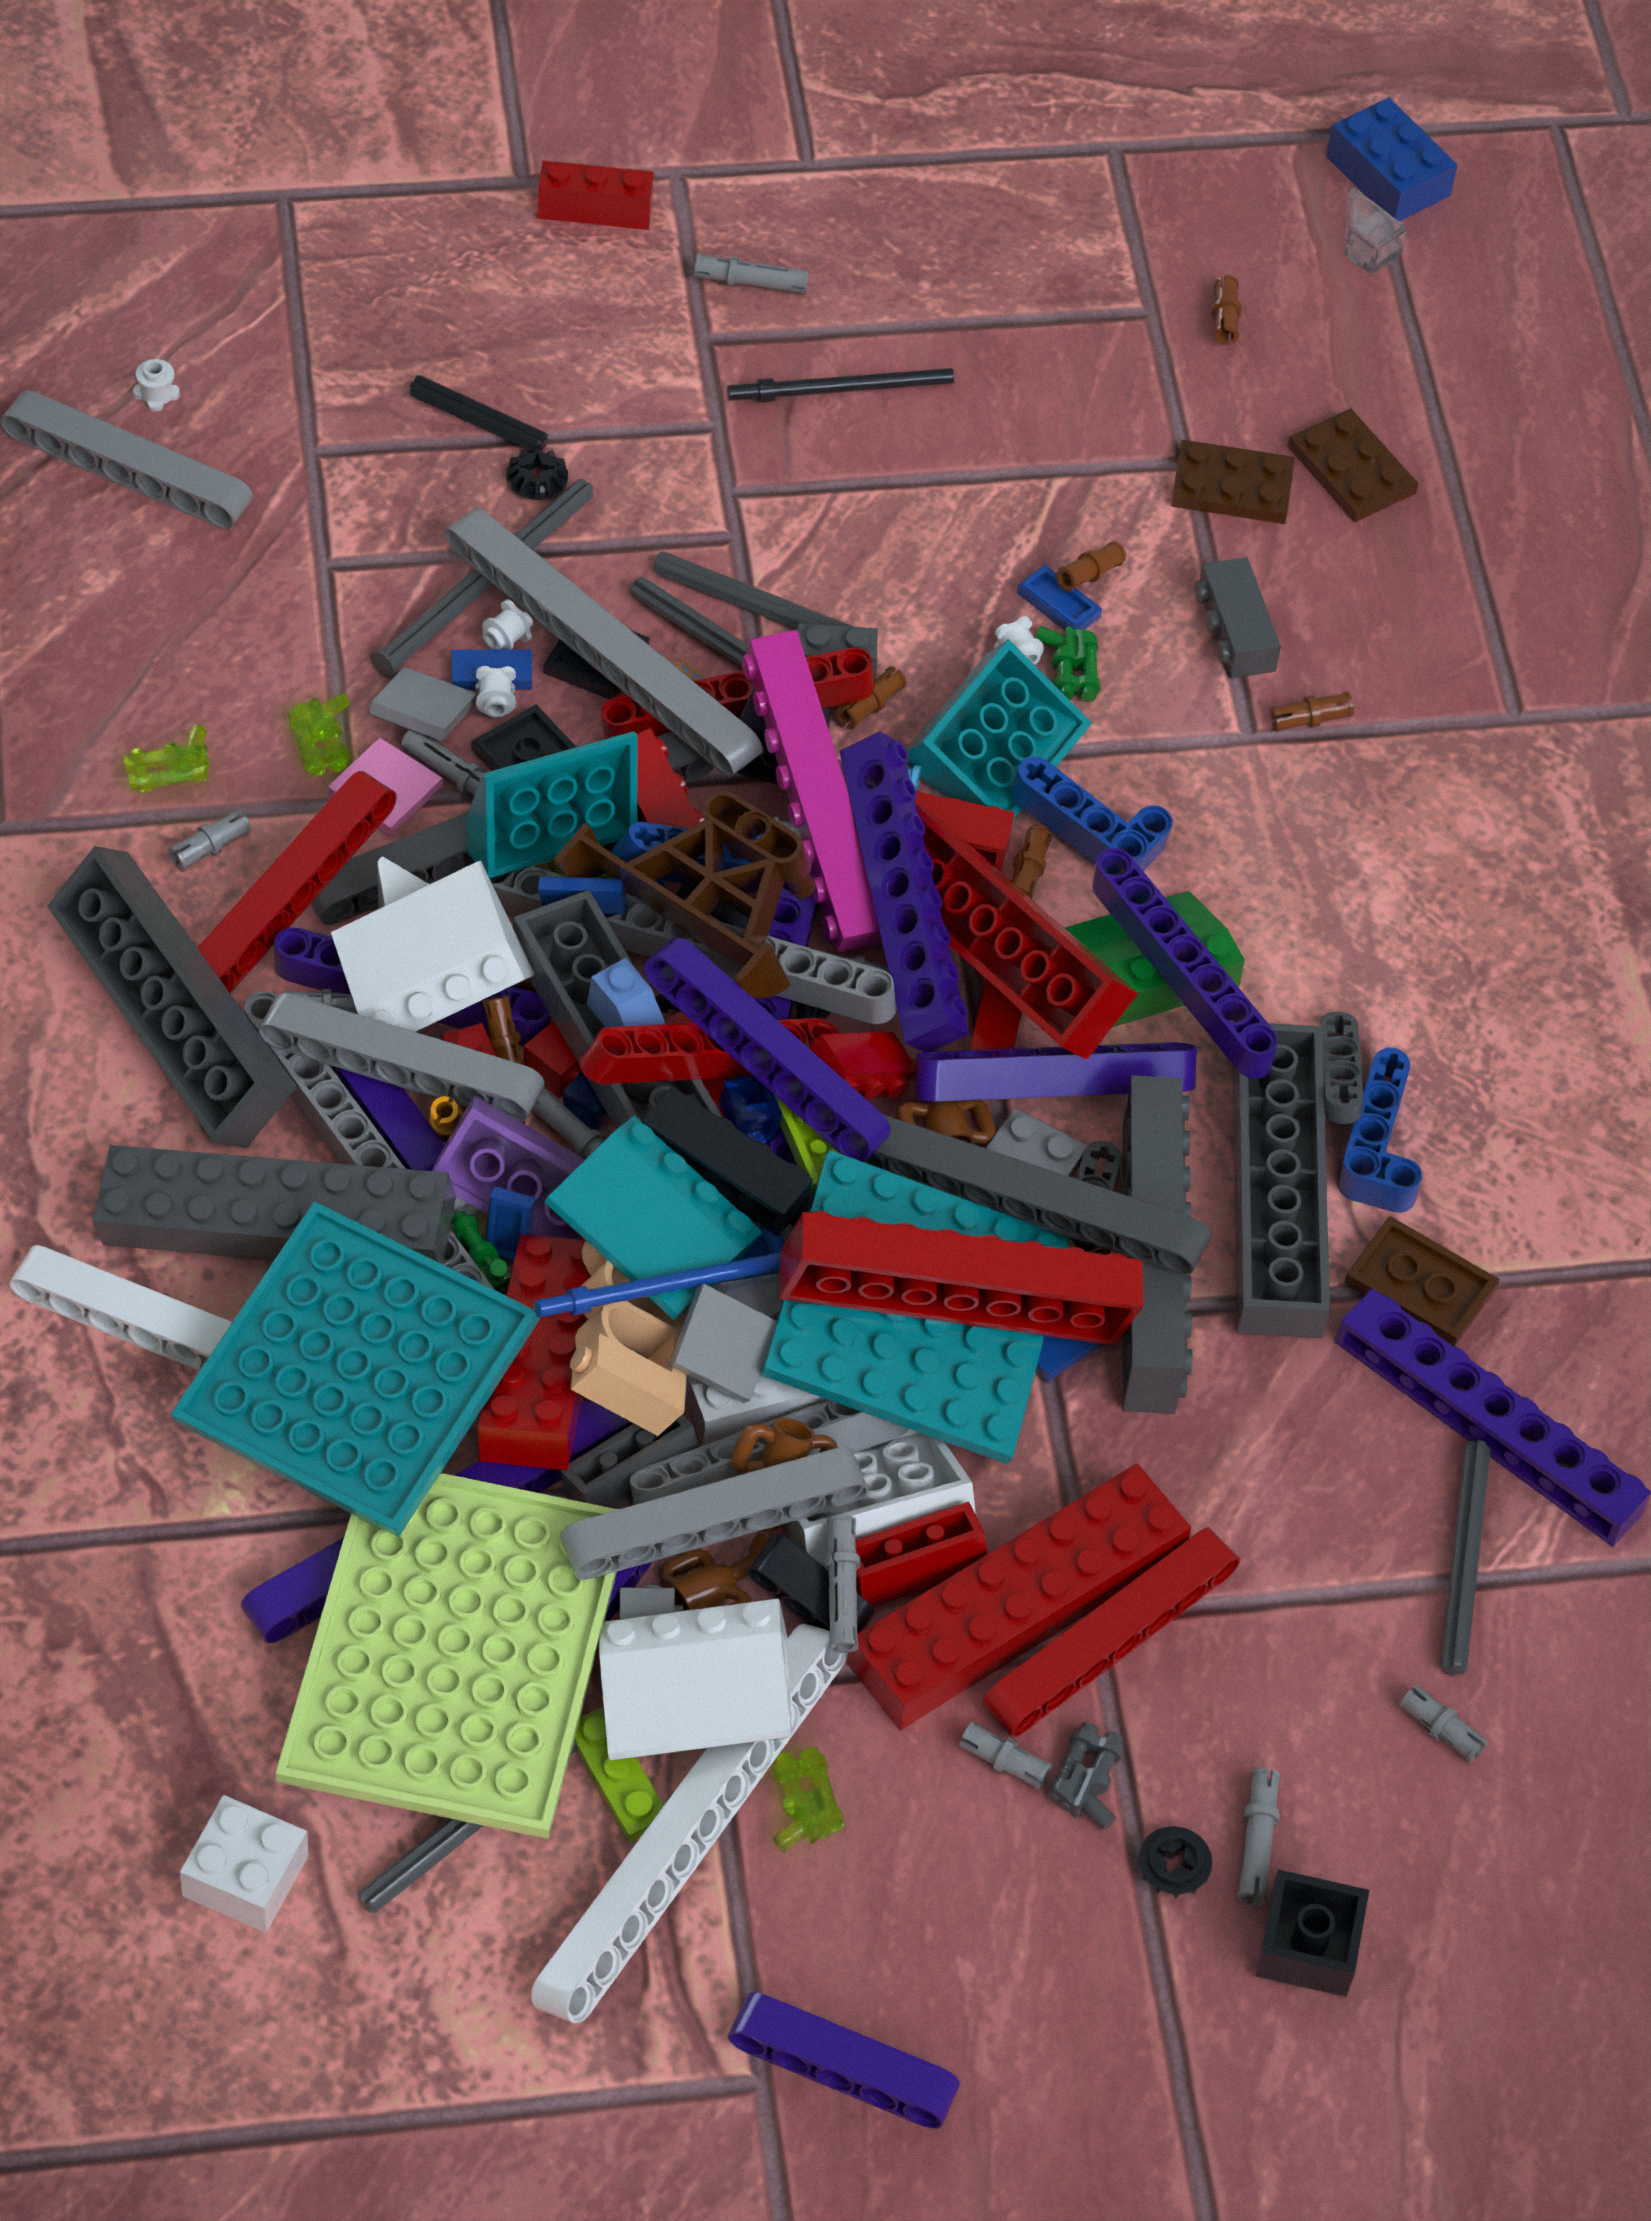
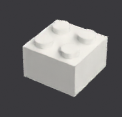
[180,1795,309,1933]

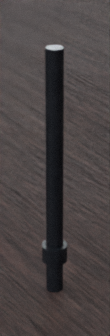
[727,368,954,402]

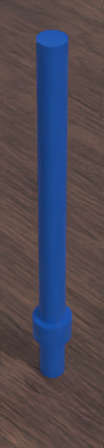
[534,1253,780,1318]

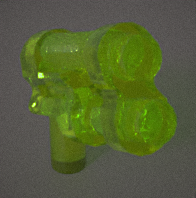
[288,692,350,776]
[123,724,210,793]
[772,1747,844,1852]

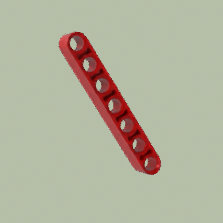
[601,648,874,739]
[197,771,397,993]
[579,1018,840,1084]
[982,1527,1240,1737]

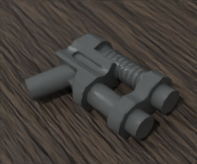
[1048,1722,1124,1830]

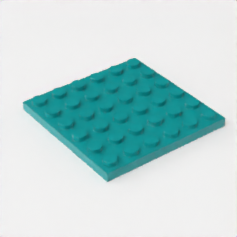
[760,1150,1070,1464]
[170,1201,540,1538]

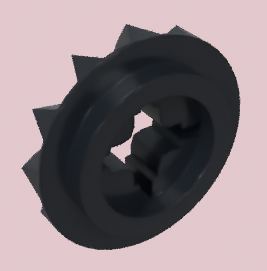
[506,446,568,500]
[1138,1826,1212,1898]

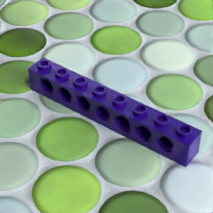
[839,731,969,1052]
[1335,1288,1651,1547]

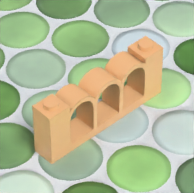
[570,1241,690,1436]

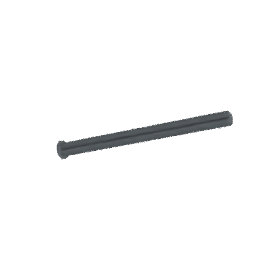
[370,479,594,678]

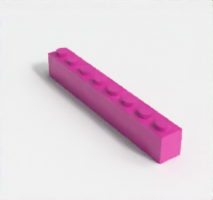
[742,630,882,953]

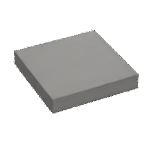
[369,666,477,741]
[669,1284,777,1403]

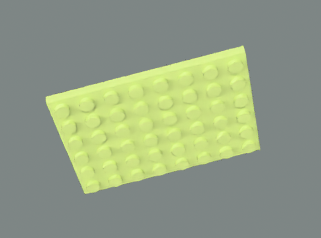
[275,1473,619,1839]

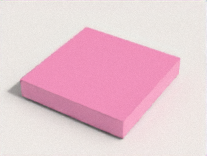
[328,738,443,836]

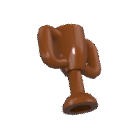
[895,1056,996,1144]
[731,1417,837,1531]
[659,1533,768,1611]

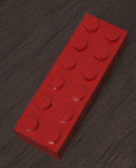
[478,1234,591,1471]

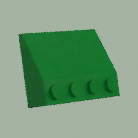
[1065,891,1245,1028]

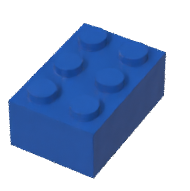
[1326,97,1458,224]

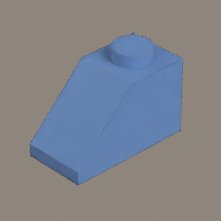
[587,958,666,1027]

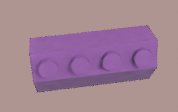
[432,1095,585,1240]

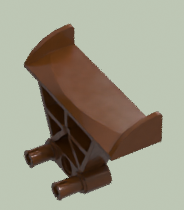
[553,791,816,999]

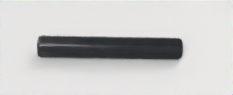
[410,375,548,452]

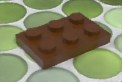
[1288,408,1418,523]
[1171,439,1295,524]
[1344,1216,1500,1346]

